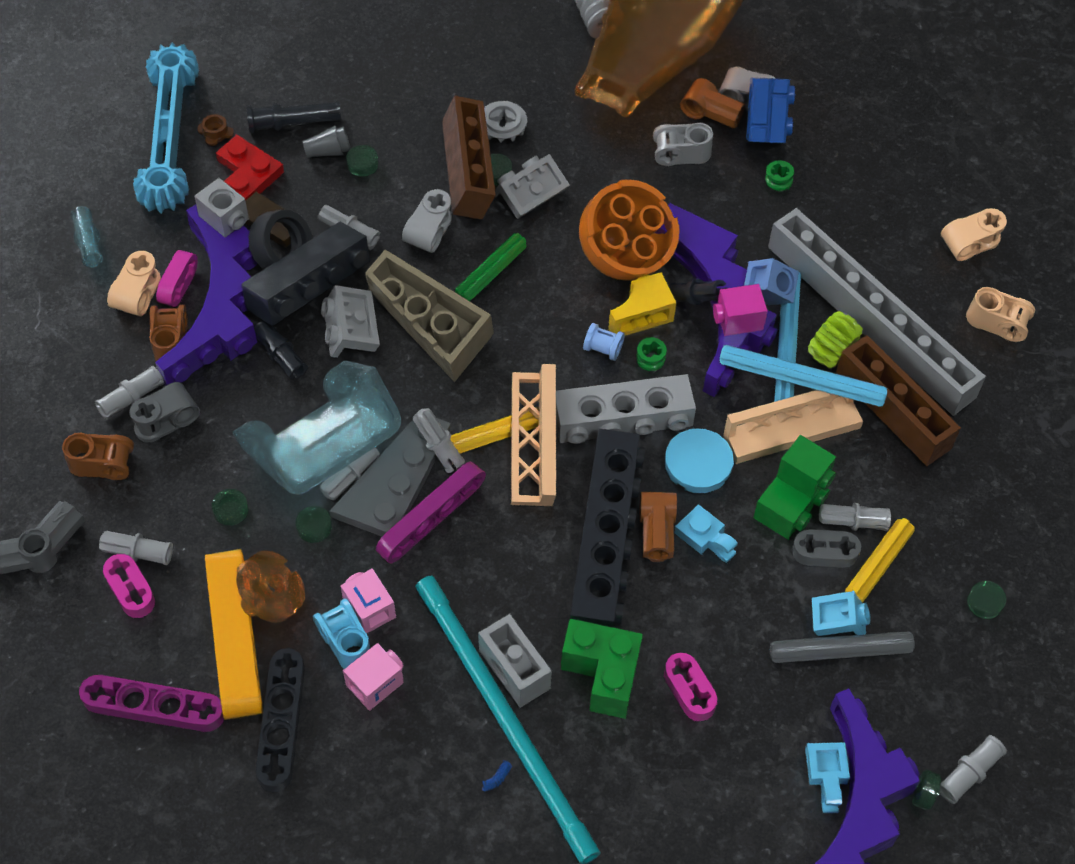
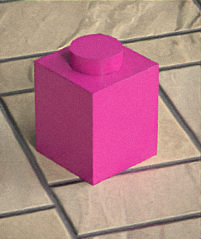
[713,284,768,336]

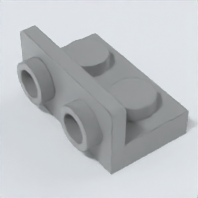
[495,154,570,219]
[321,285,380,357]

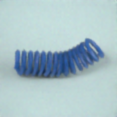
[482,760,512,792]

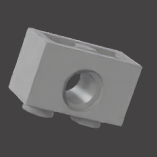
[478,614,552,708]

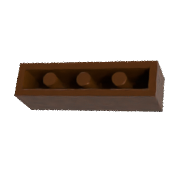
[442,95,496,219]
[836,335,961,466]

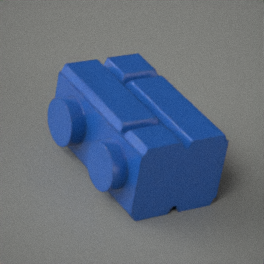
[746,77,795,143]

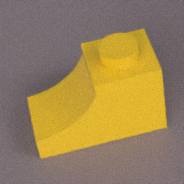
[608,272,676,336]

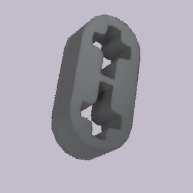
[792,529,862,568]

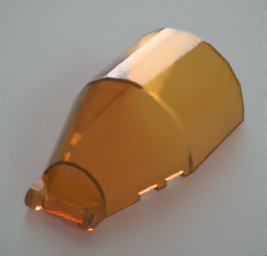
[575,0,744,117]

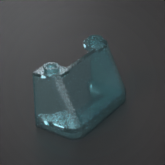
[232,361,401,494]

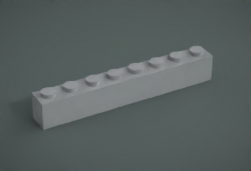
[768,208,986,416]

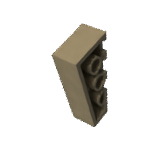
[365,250,494,382]

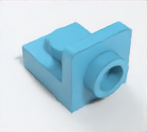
[812,591,870,636]

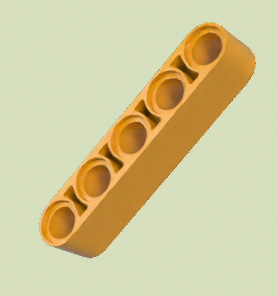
[205,549,263,720]

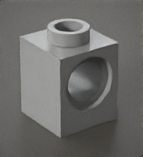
[194,178,249,237]

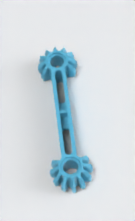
[133,42,199,214]

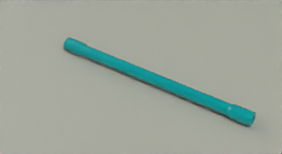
[415,576,601,864]

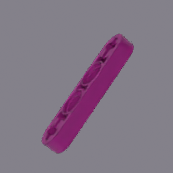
[376,461,486,564]
[79,675,224,732]

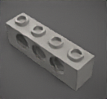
[556,374,696,444]

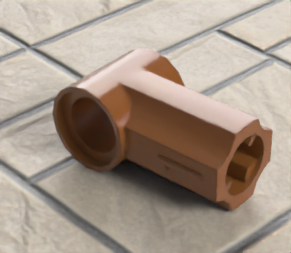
[680,78,746,128]
[639,491,677,562]

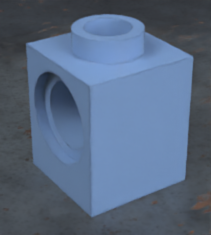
[744,258,799,305]

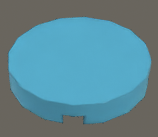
[665,429,734,493]

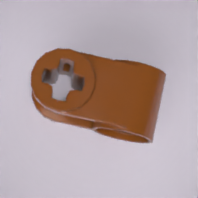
[149,304,188,361]
[62,433,134,480]

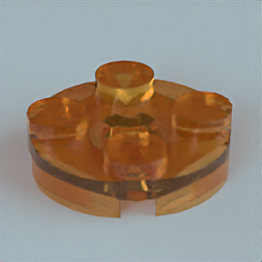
[236,551,305,623]

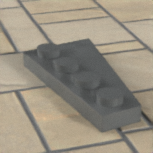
[330,418,451,537]

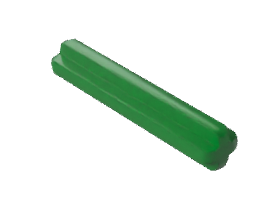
[455,233,527,301]

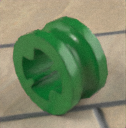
[765,160,794,191]
[636,337,667,371]

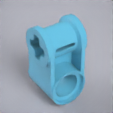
[313,598,370,669]

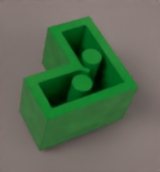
[753,435,836,540]
[561,619,643,719]

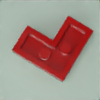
[216,135,284,200]

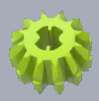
[808,311,863,369]

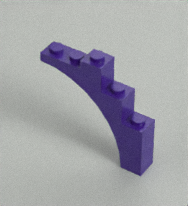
[654,203,778,397]
[155,204,257,386]
[815,688,920,864]

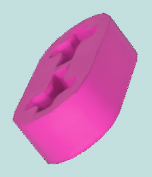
[156,250,198,307]
[103,554,155,618]
[664,653,717,721]

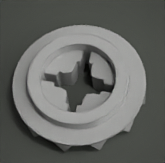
[484,101,527,143]

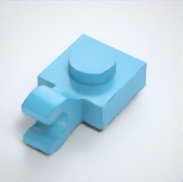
[675,504,738,563]
[805,743,850,813]

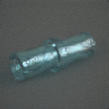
[71,207,103,267]

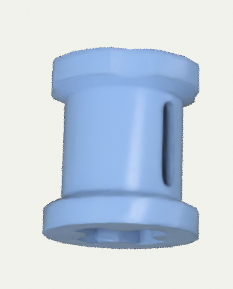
[583,323,625,361]

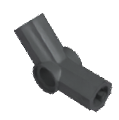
[0,501,85,574]

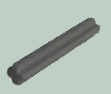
[770,631,915,663]

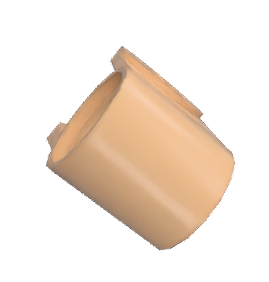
[941,208,1007,261]
[107,251,161,316]
[966,287,1035,342]

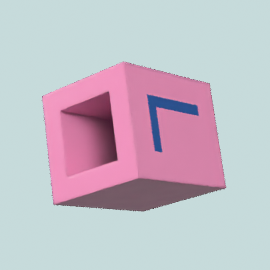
[340,568,396,633]
[343,643,404,711]

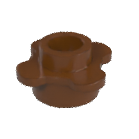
[197,114,234,146]

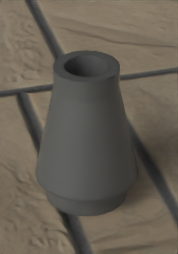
[303,125,351,158]

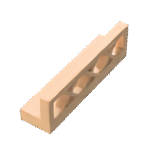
[511,364,556,506]
[723,390,863,464]

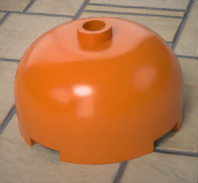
[579,180,679,281]

